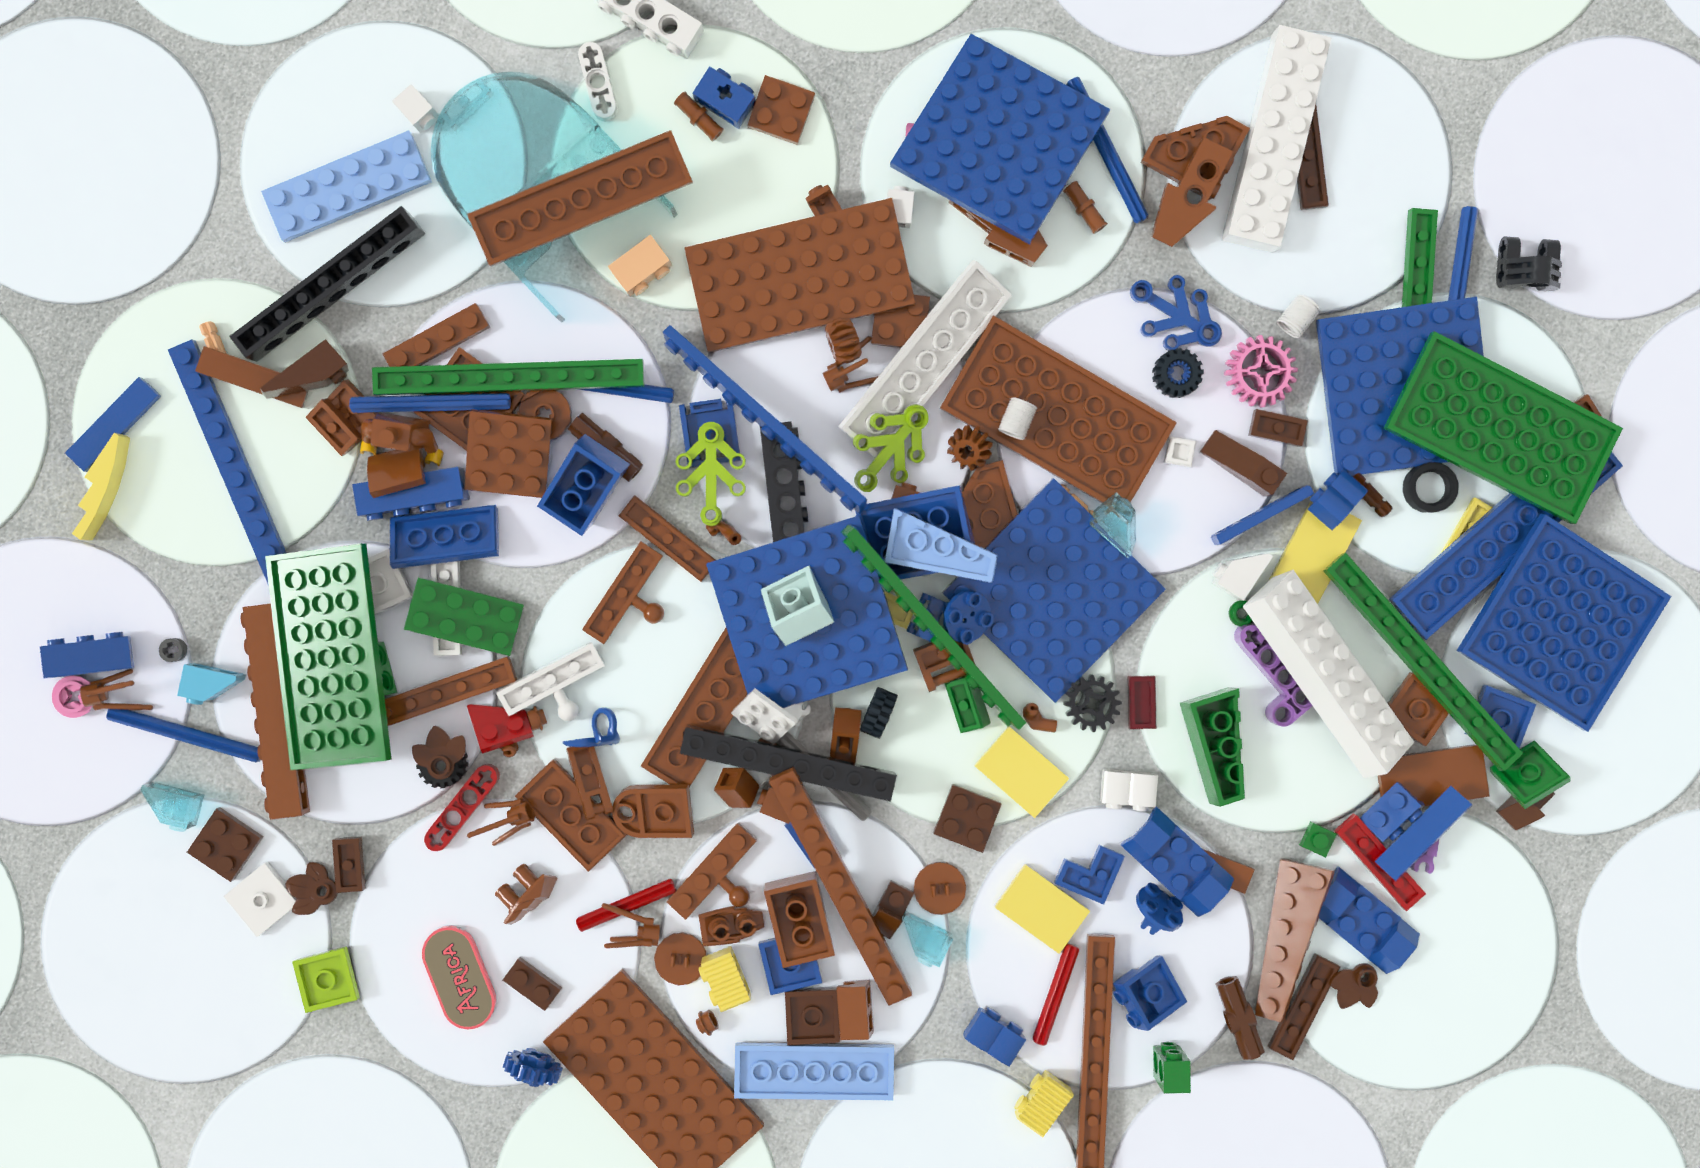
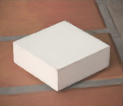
[1164,436,1196,468]

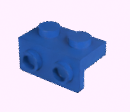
[1360,782,1425,842]

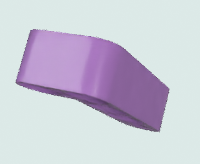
[1234,624,1313,727]

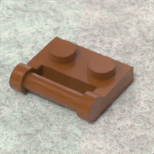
[913,640,976,692]

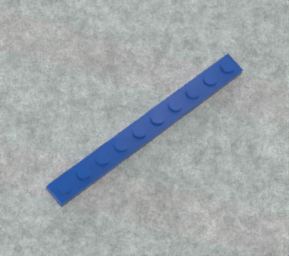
[663,325,867,514]
[167,339,287,586]

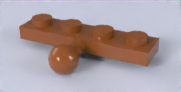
[582,541,664,644]
[667,822,757,920]

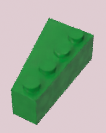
[1179,687,1245,807]

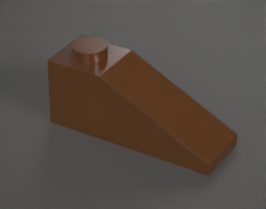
[260,339,349,399]
[1200,430,1288,497]

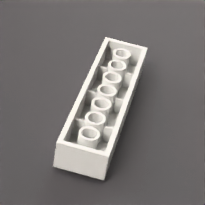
[1221,25,1332,253]
[1243,570,1414,778]

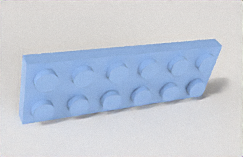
[261,130,432,242]
[734,1042,894,1101]

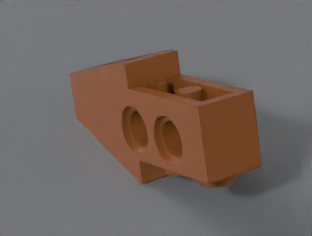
[1151,137,1235,247]
[948,200,1048,267]

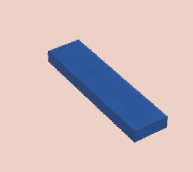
[65,377,161,472]
[1210,485,1314,545]
[1375,786,1472,881]

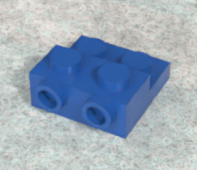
[1113,955,1187,1031]

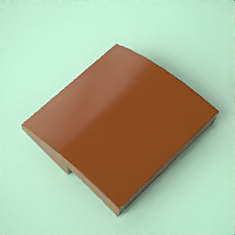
[305,379,378,456]
[367,448,426,498]

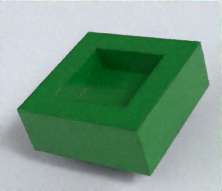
[1299,821,1337,858]

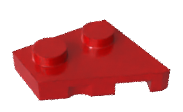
[467,704,534,754]

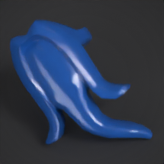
[562,707,620,747]

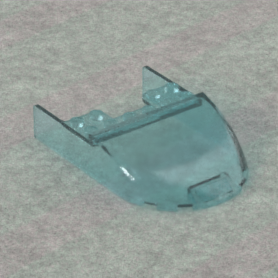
[431,72,678,323]

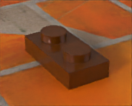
[1248,409,1308,447]
[332,836,366,893]
[502,957,562,1011]

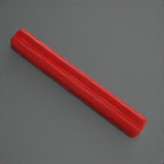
[576,879,676,932]
[1033,943,1079,1046]

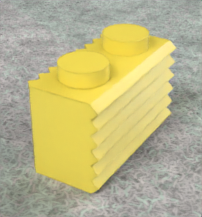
[699,946,751,1012]
[1014,1070,1074,1138]

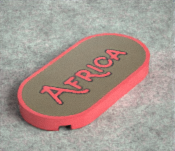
[422,925,496,1030]

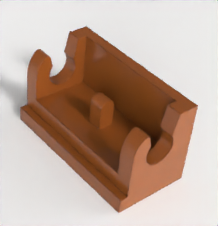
[837,980,874,1040]

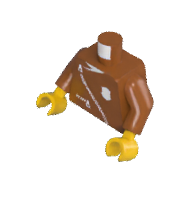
[360,412,444,467]

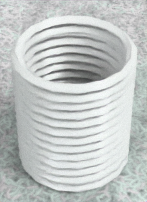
[1277,294,1321,338]
[998,397,1037,440]

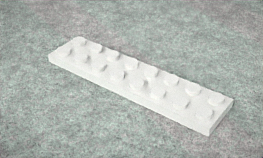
[838,260,1012,458]

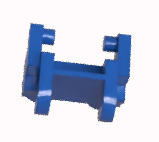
[906,592,946,642]

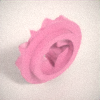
[52,675,92,718]

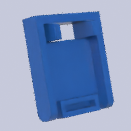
[679,399,741,468]

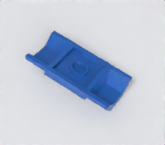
[1120,806,1234,917]
[1319,866,1420,974]

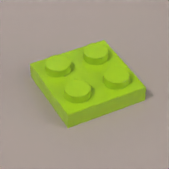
[292,946,360,1013]

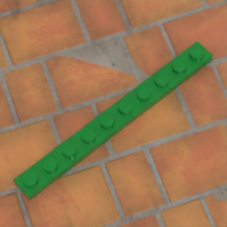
[372,359,645,396]
[841,525,1026,730]
[1323,552,1523,771]

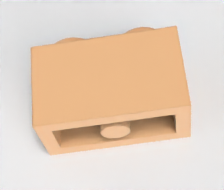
[608,234,672,296]

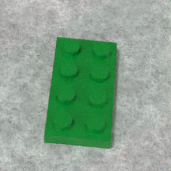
[403,577,524,656]

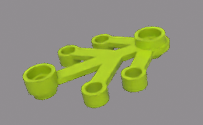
[853,404,929,492]
[676,422,746,526]

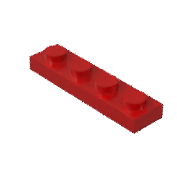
[1334,813,1426,911]

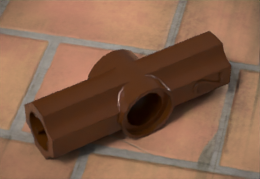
[568,412,644,482]
[1215,976,1265,1060]

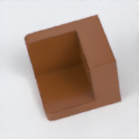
[714,768,759,808]

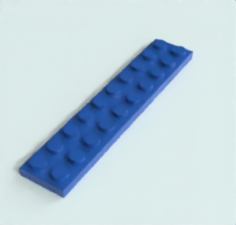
[1389,452,1623,640]

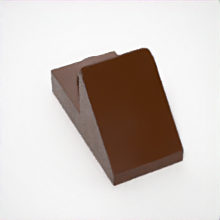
[1496,792,1555,830]
[872,880,914,939]

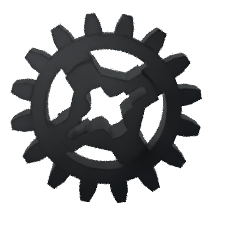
[1063,674,1122,732]

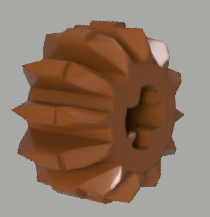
[825,317,862,365]
[947,424,993,471]

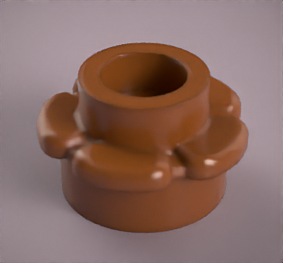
[526,706,547,731]
[696,1010,719,1036]

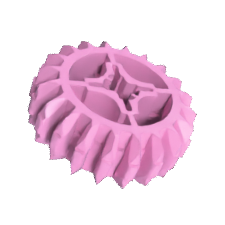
[1224,335,1298,408]

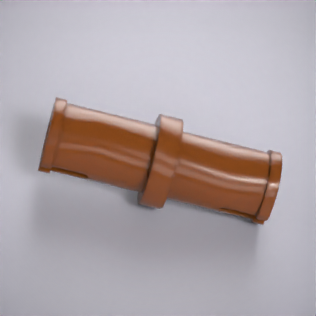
[674,91,724,142]
[1063,181,1108,234]

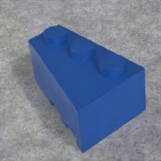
[39,632,134,679]

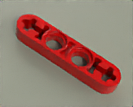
[424,764,500,851]

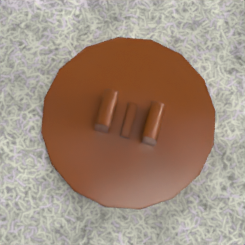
[914,862,966,915]
[654,932,707,986]

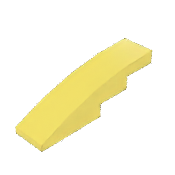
[72,433,130,540]

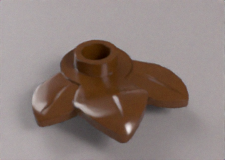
[412,726,466,779]
[285,862,338,915]
[1330,963,1378,1009]

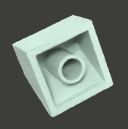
[761,566,834,646]

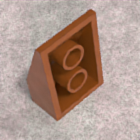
[764,871,835,968]

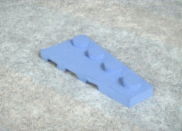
[885,508,998,582]

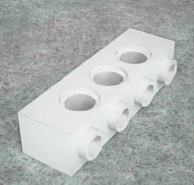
[596,0,704,59]

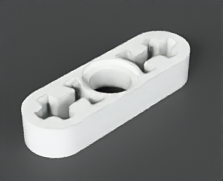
[578,42,617,121]

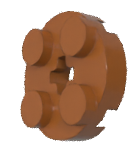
[517,390,572,441]

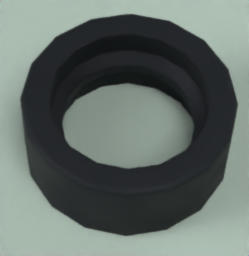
[1402,462,1459,513]

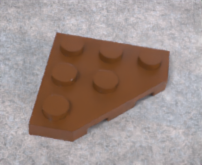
[1140,115,1250,201]
[962,460,1017,548]

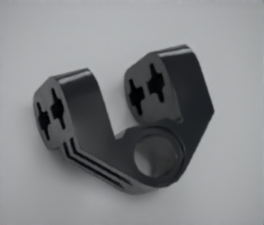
[1496,236,1562,292]

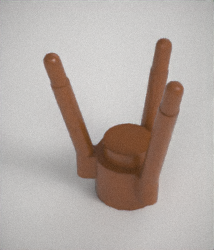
[822,336,878,393]
[80,669,153,711]
[467,798,535,846]
[601,903,660,949]

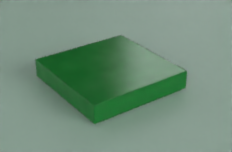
[1490,740,1571,809]

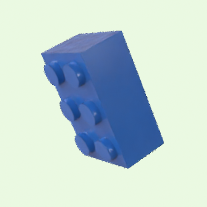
[537,434,630,536]

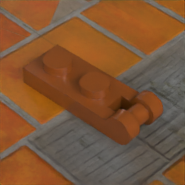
[566,747,613,820]

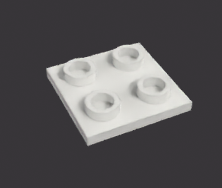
[731,688,811,744]

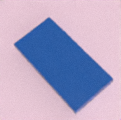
[390,505,499,569]

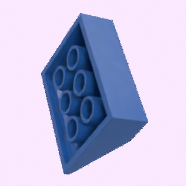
[855,485,975,580]

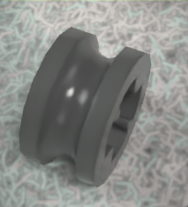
[158,638,188,662]

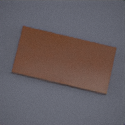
[1378,744,1490,806]
[515,758,627,872]

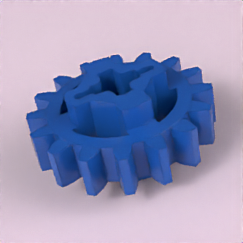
[502,1048,563,1087]

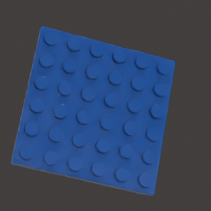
[890,33,1110,245]
[1316,297,1484,476]
[941,478,1166,703]
[1456,514,1672,732]
[706,515,908,708]

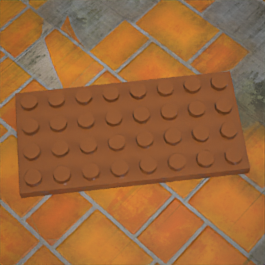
[684,198,916,353]
[939,315,1177,515]
[543,968,764,1168]

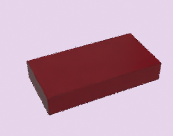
[1127,675,1157,729]

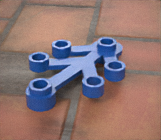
[1130,275,1222,351]

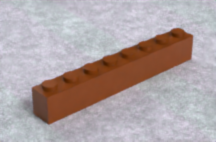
[240,603,310,820]

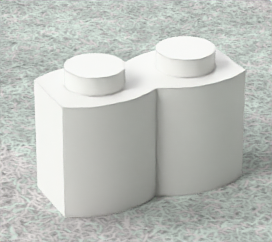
[1100,769,1158,811]

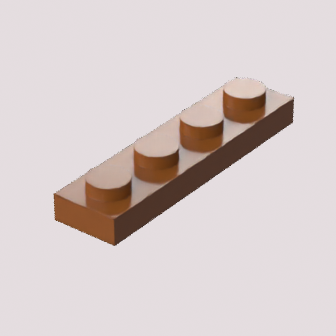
[382,303,491,367]

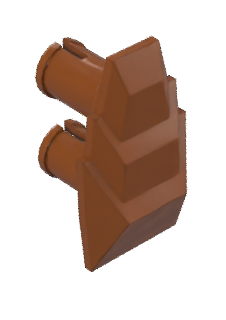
[495,864,558,925]
[698,906,765,946]

